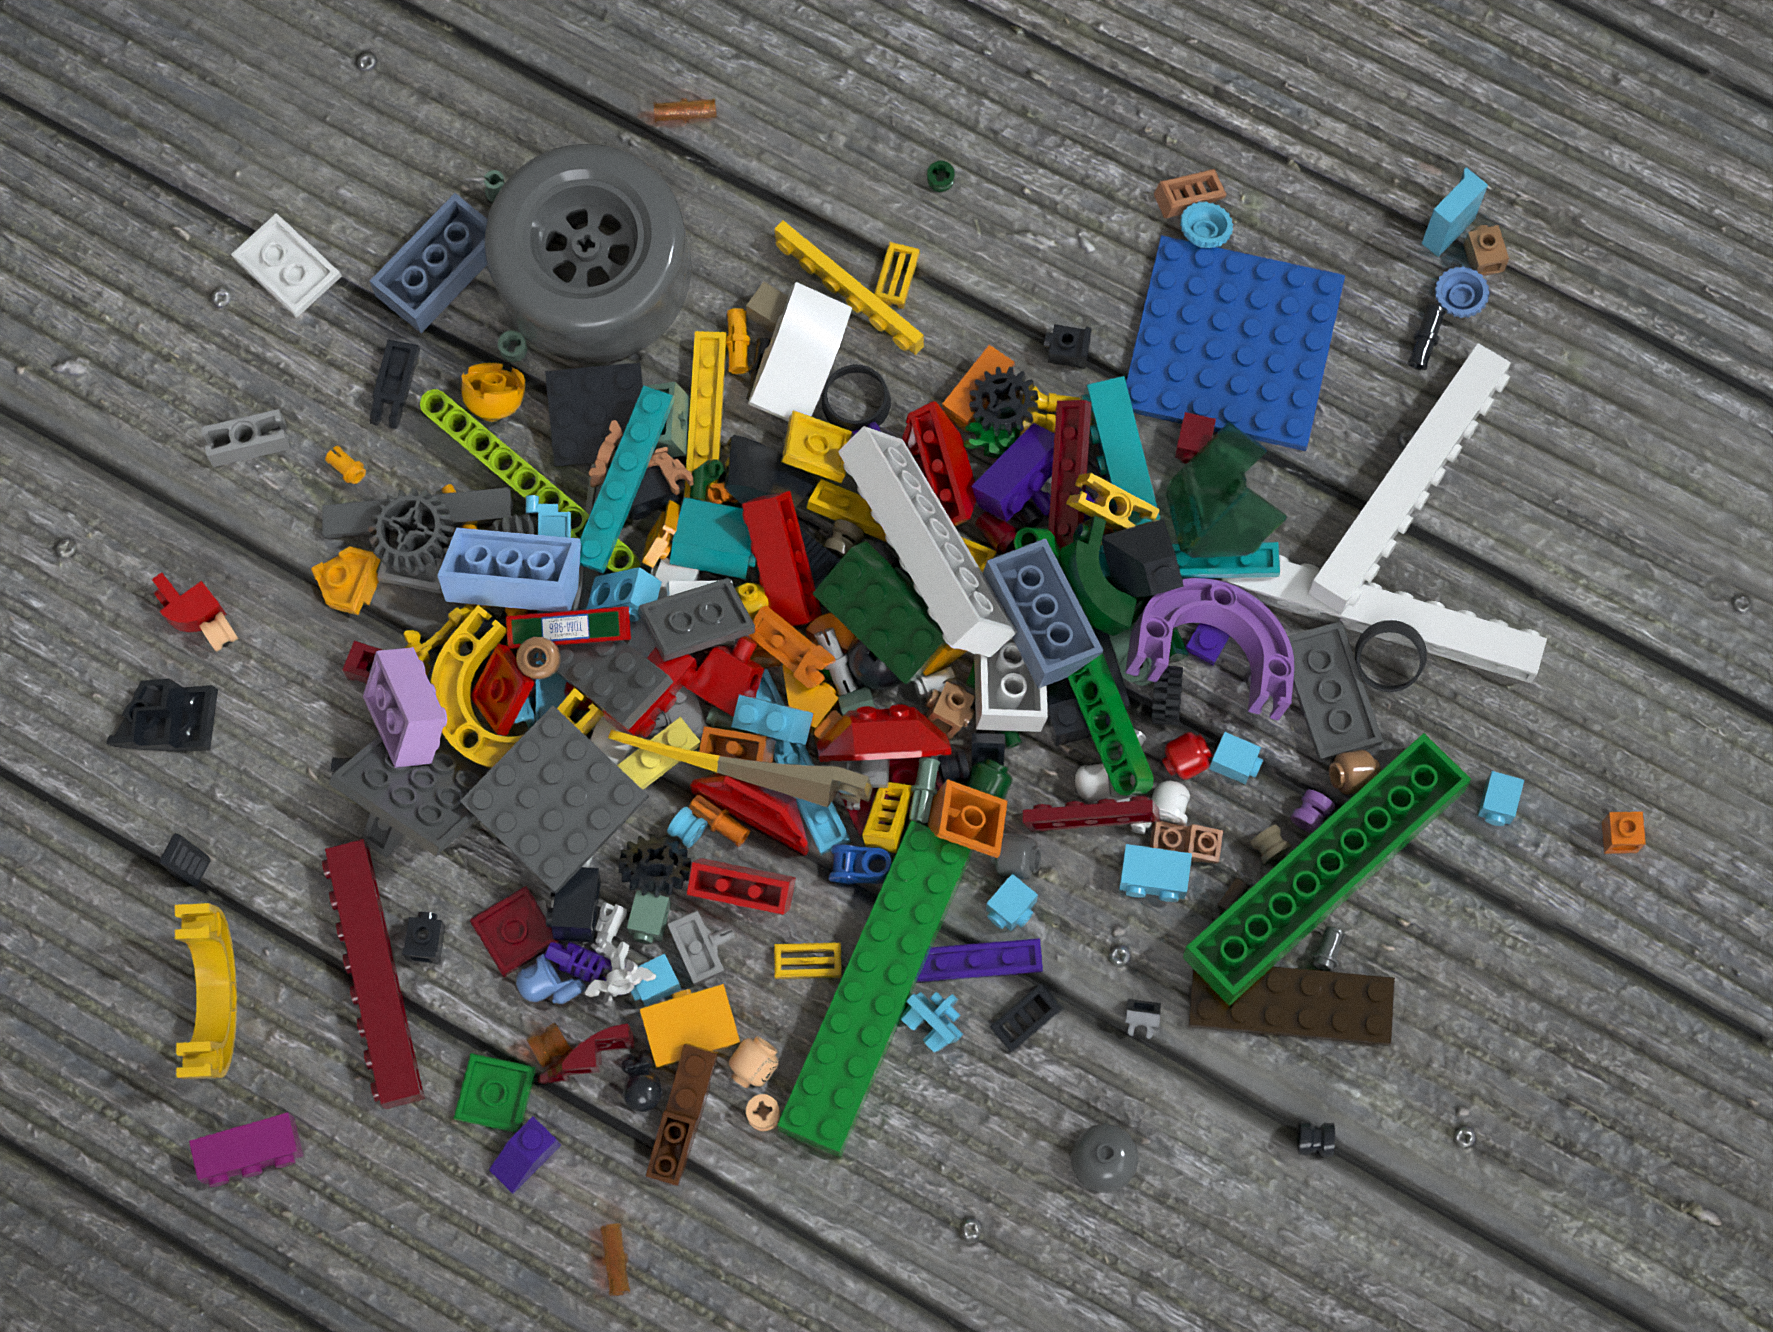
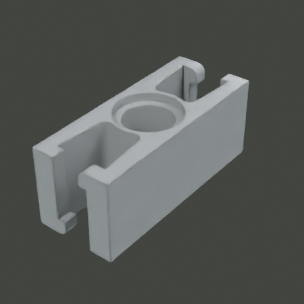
[201,409,291,467]

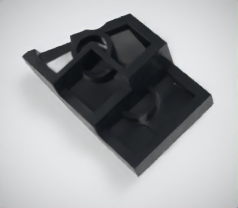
[724,435,818,508]
[107,678,218,751]

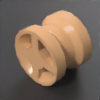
[199,612,238,652]
[746,1094,781,1131]

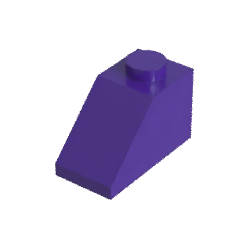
[489,1116,561,1194]

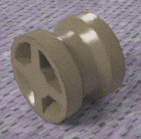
[1250,825,1292,865]

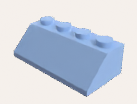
[438,528,581,612]

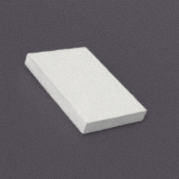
[231,213,342,318]

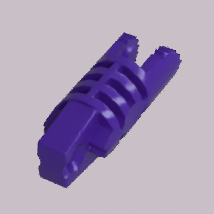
[545,942,626,983]

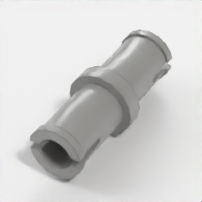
[814,627,858,696]

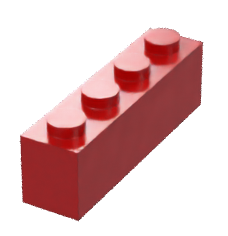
[742,491,822,626]

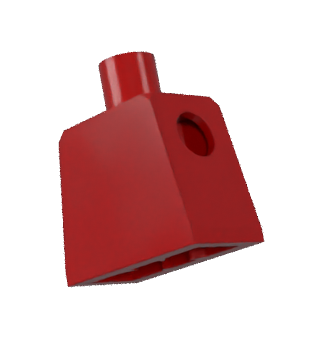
[687,636,764,717]

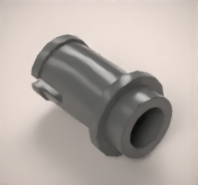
[1312,927,1346,972]

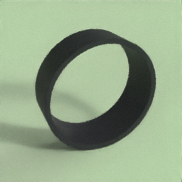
[822,364,891,432]
[1355,620,1427,692]

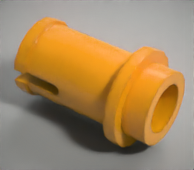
[325,446,366,484]

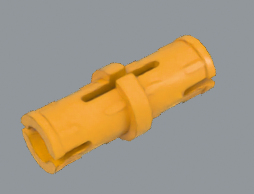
[726,308,750,374]

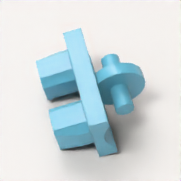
[901,992,964,1052]

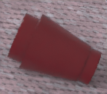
[975,512,1019,554]

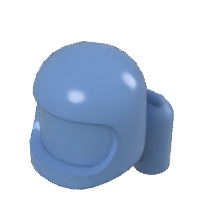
[516,954,586,1004]

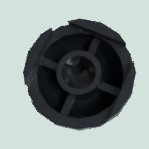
[847,637,901,690]

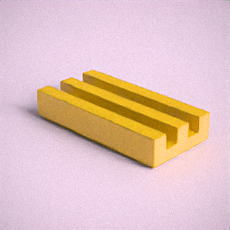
[874,242,920,309]
[774,943,842,979]

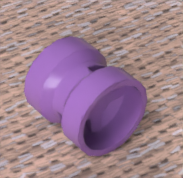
[1290,789,1335,834]

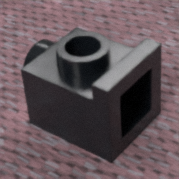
[1043,324,1092,369]
[402,912,446,964]

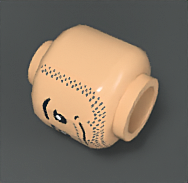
[729,1036,779,1088]

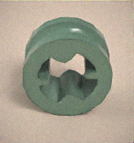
[498,330,528,362]

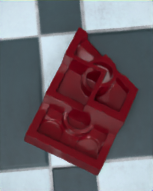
[538,1023,635,1084]

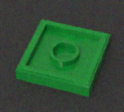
[454,1053,537,1134]

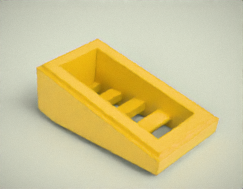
[862,782,912,853]

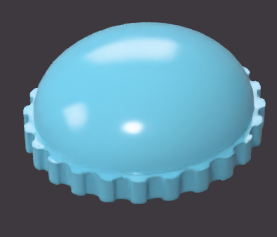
[1180,201,1233,248]

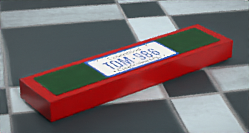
[506,607,631,649]

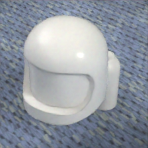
[1075,763,1135,802]
[1130,781,1190,834]

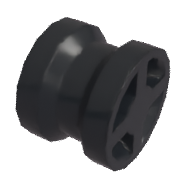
[937,749,970,783]

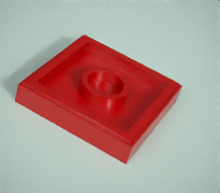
[470,644,535,736]

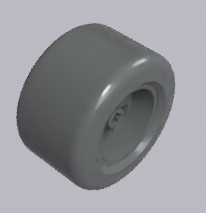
[485,144,692,363]

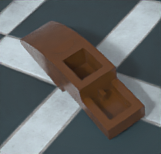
[646,1043,718,1186]

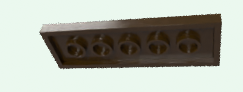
[1188,966,1395,1046]

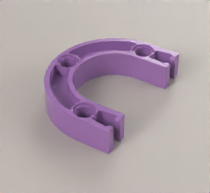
[1125,578,1294,721]

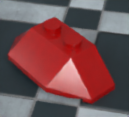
[902,401,976,526]
[817,704,951,762]
[690,773,809,856]

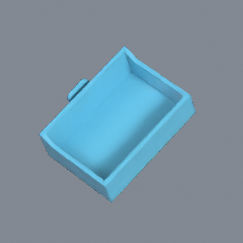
[1422,167,1488,257]

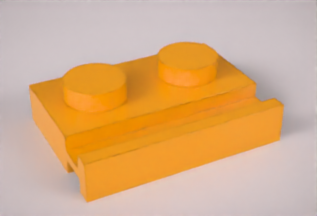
[642,500,681,568]

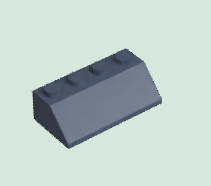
[983,538,1103,689]

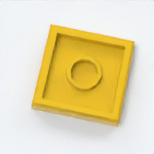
[782,410,852,483]

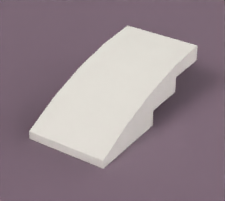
[748,282,852,421]

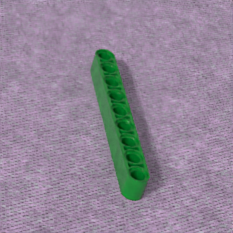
[1014,527,1154,796]

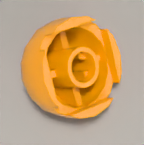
[461,363,525,422]

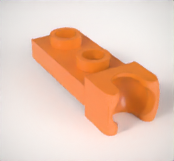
[748,606,836,688]

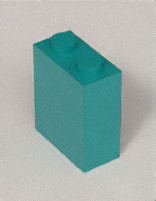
[670,497,756,579]

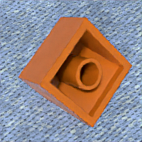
[928,779,1008,858]

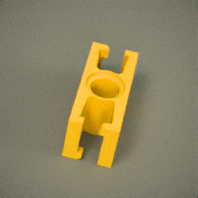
[1066,473,1160,531]

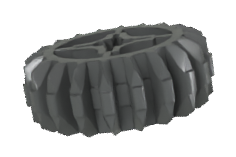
[368,488,455,575]

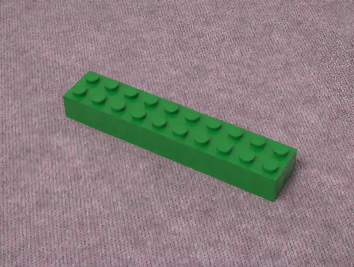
[1183,733,1471,1006]
[777,821,972,1158]

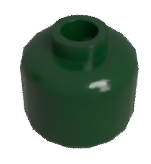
[965,758,1013,800]

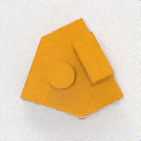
[311,546,381,615]

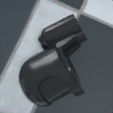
[621,1050,662,1112]

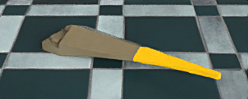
[608,730,872,807]

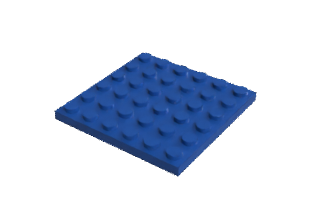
[1126,235,1345,451]

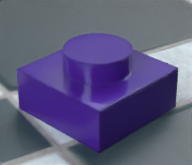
[1186,623,1230,666]

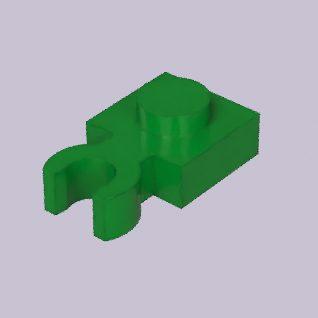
[964,422,1020,459]

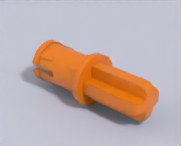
[689,795,751,847]

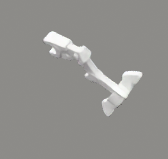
[585,902,656,1006]

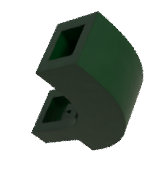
[1059,516,1137,636]

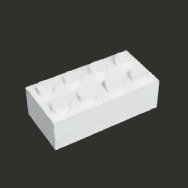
[974,638,1048,732]

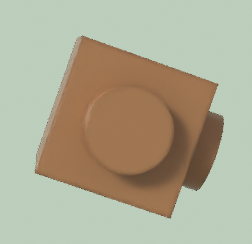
[1463,225,1509,276]

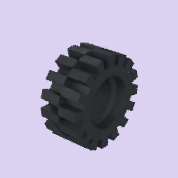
[1152,666,1183,726]

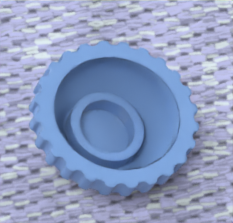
[1435,266,1489,318]

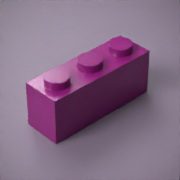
[189,1112,303,1187]

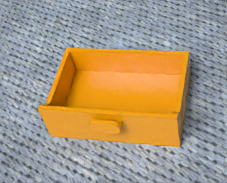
[640,984,741,1069]

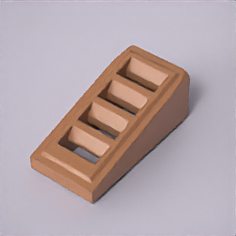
[1154,169,1227,219]

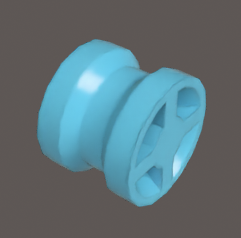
[667,806,708,848]

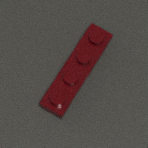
[1023,796,1160,832]

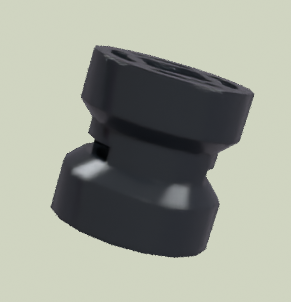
[1297,1121,1335,1157]

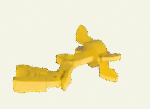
[404,604,491,676]

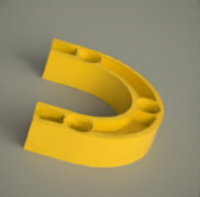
[431,605,604,769]
[175,903,237,1079]

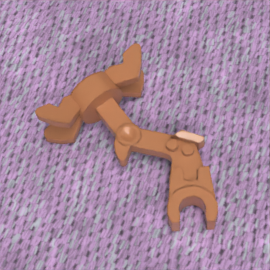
[589,420,693,495]

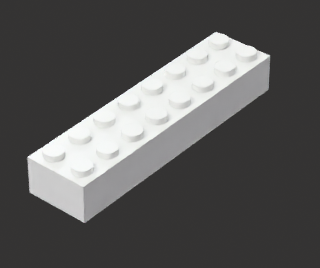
[838,426,1017,657]

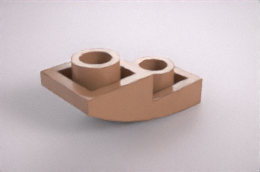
[1149,821,1223,863]

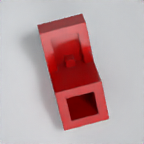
[151,572,226,632]

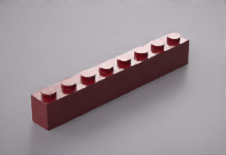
[322,839,425,1109]

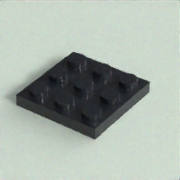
[545,362,643,467]

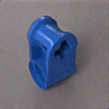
[829,845,892,884]

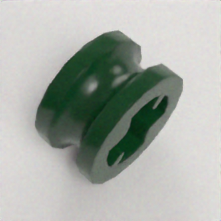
[927,160,955,192]

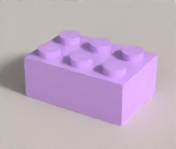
[363,647,447,768]

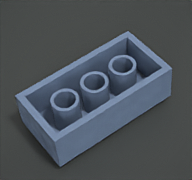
[369,193,487,333]

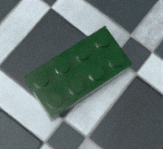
[813,541,948,685]

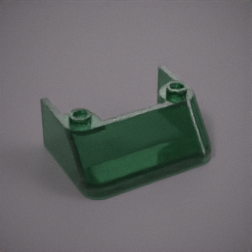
[1166,422,1287,558]

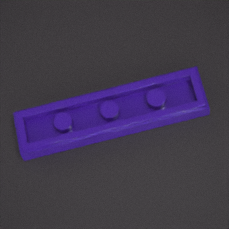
[917,938,1043,983]

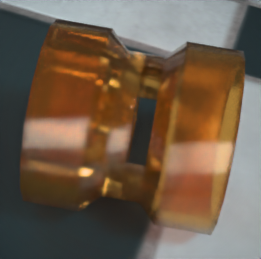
[526,1022,571,1068]

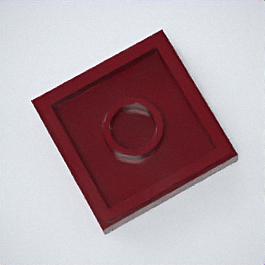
[469,886,561,977]

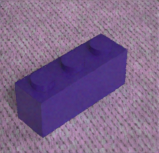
[972,423,1055,522]

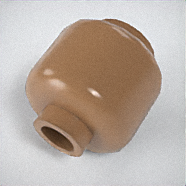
[516,637,561,679]
[1329,750,1381,795]

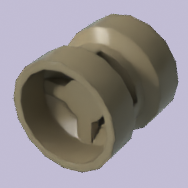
[824,519,864,560]

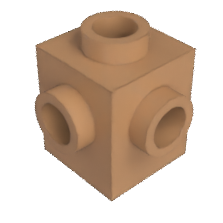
[925,681,975,740]

